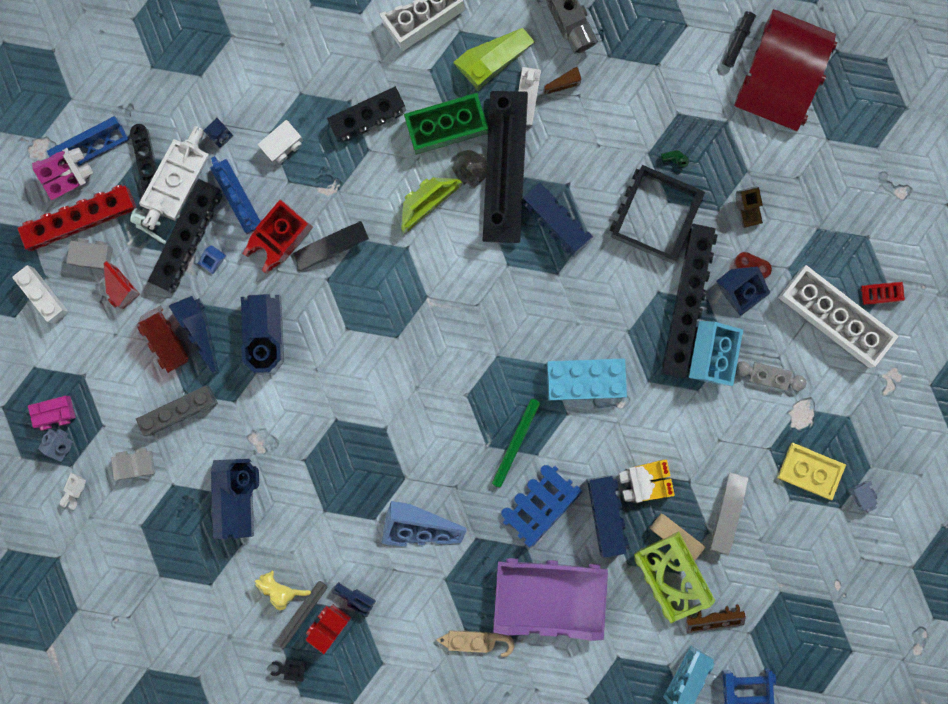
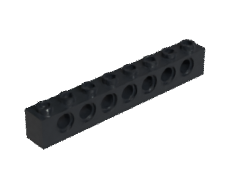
[661,224,718,379]

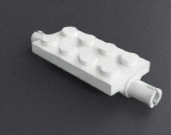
[139,126,209,230]

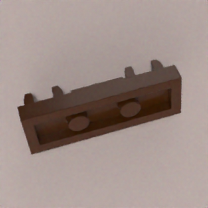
[686,604,746,634]

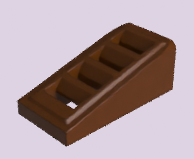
[543,66,582,95]

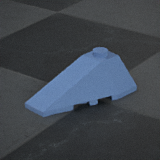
[382,501,467,546]

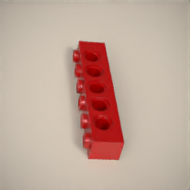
[17,185,137,252]

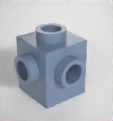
[38,428,73,462]

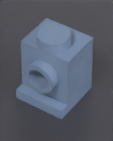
[849,481,878,512]

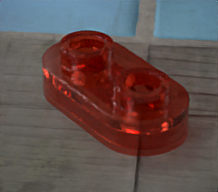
[734,252,772,279]

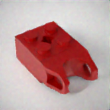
[242,200,313,274]

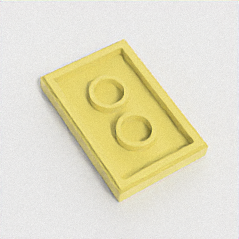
[777,443,846,500]

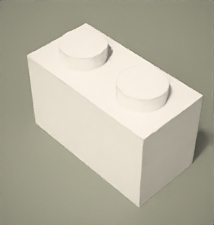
[258,120,303,165]

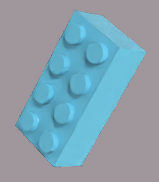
[547,359,627,401]

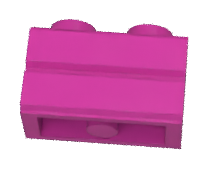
[28,396,76,431]

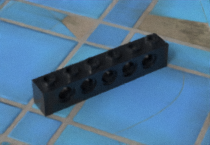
[148,178,222,293]

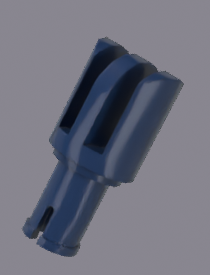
[332,582,376,617]

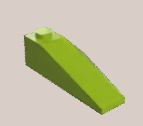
[453,28,535,91]

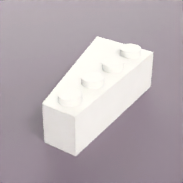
[379,0,465,51]

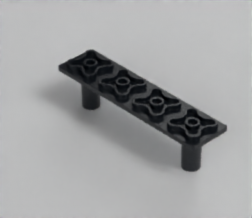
[482,91,528,243]

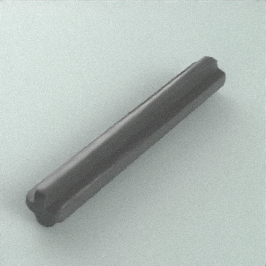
[275,581,328,649]

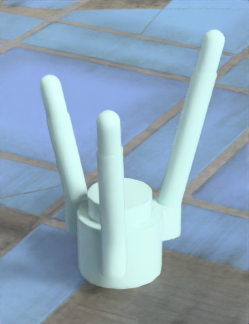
[130,208,180,244]

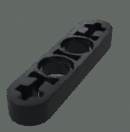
[130,124,157,193]

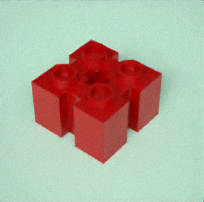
[306,604,351,654]

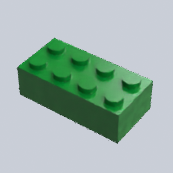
[404,93,488,155]

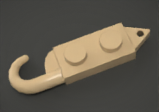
[437,630,514,657]

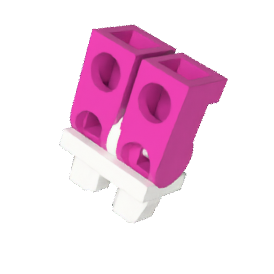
[32,148,93,201]

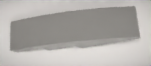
[710,473,748,556]

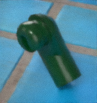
[661,150,689,167]

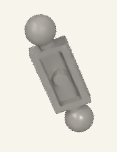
[736,361,807,391]

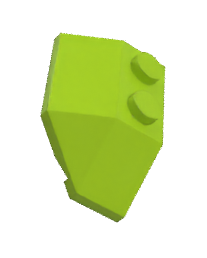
[401,177,462,234]

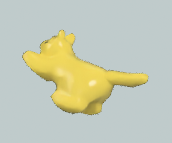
[254,570,311,610]

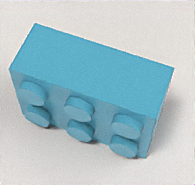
[689,321,743,386]

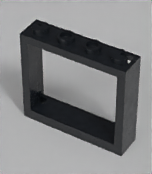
[609,165,705,264]

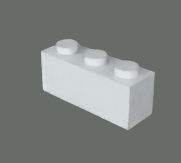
[12,265,69,324]

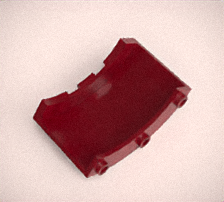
[734,9,838,132]

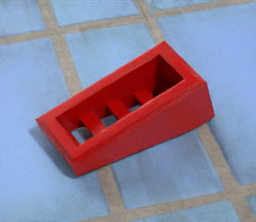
[861,282,905,305]

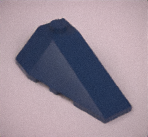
[169,296,219,374]

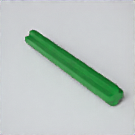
[492,399,540,488]

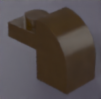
[736,186,763,228]

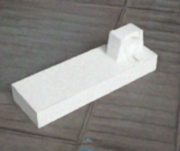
[519,67,541,127]

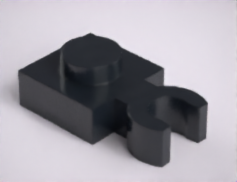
[270,659,306,682]

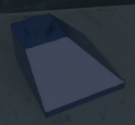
[716,267,770,316]

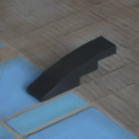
[293,221,369,271]

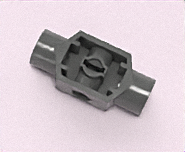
[546,0,598,54]

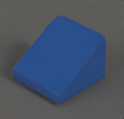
[197,245,226,274]

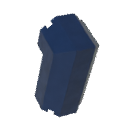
[241,294,284,375]
[211,459,259,539]

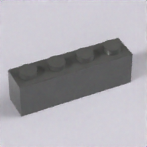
[136,385,218,436]

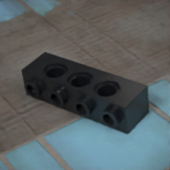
[327,86,406,143]

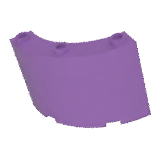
[493,558,608,641]

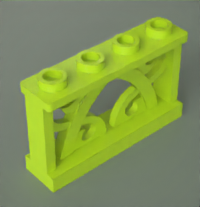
[634,531,716,623]

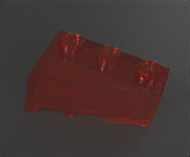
[137,305,189,373]

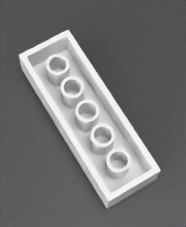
[778,265,899,368]

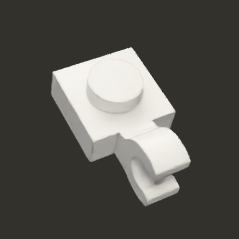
[60,473,86,510]

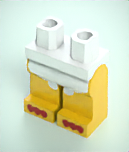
[618,459,675,503]

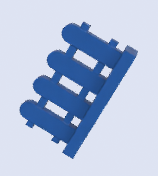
[210,156,261,235]
[501,465,583,548]

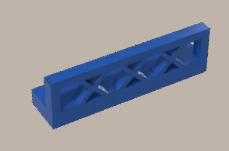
[47,116,129,166]

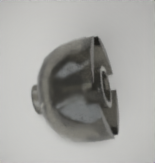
[450,150,487,189]

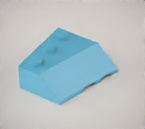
[663,646,714,704]

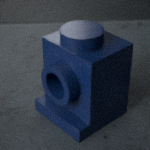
[203,118,234,149]

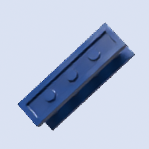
[722,668,776,704]

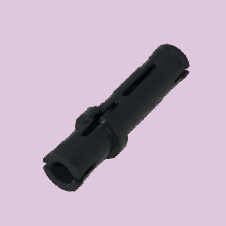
[722,11,756,68]

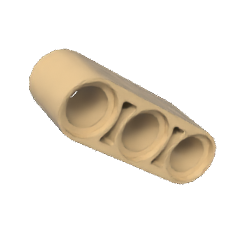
[650,513,705,561]

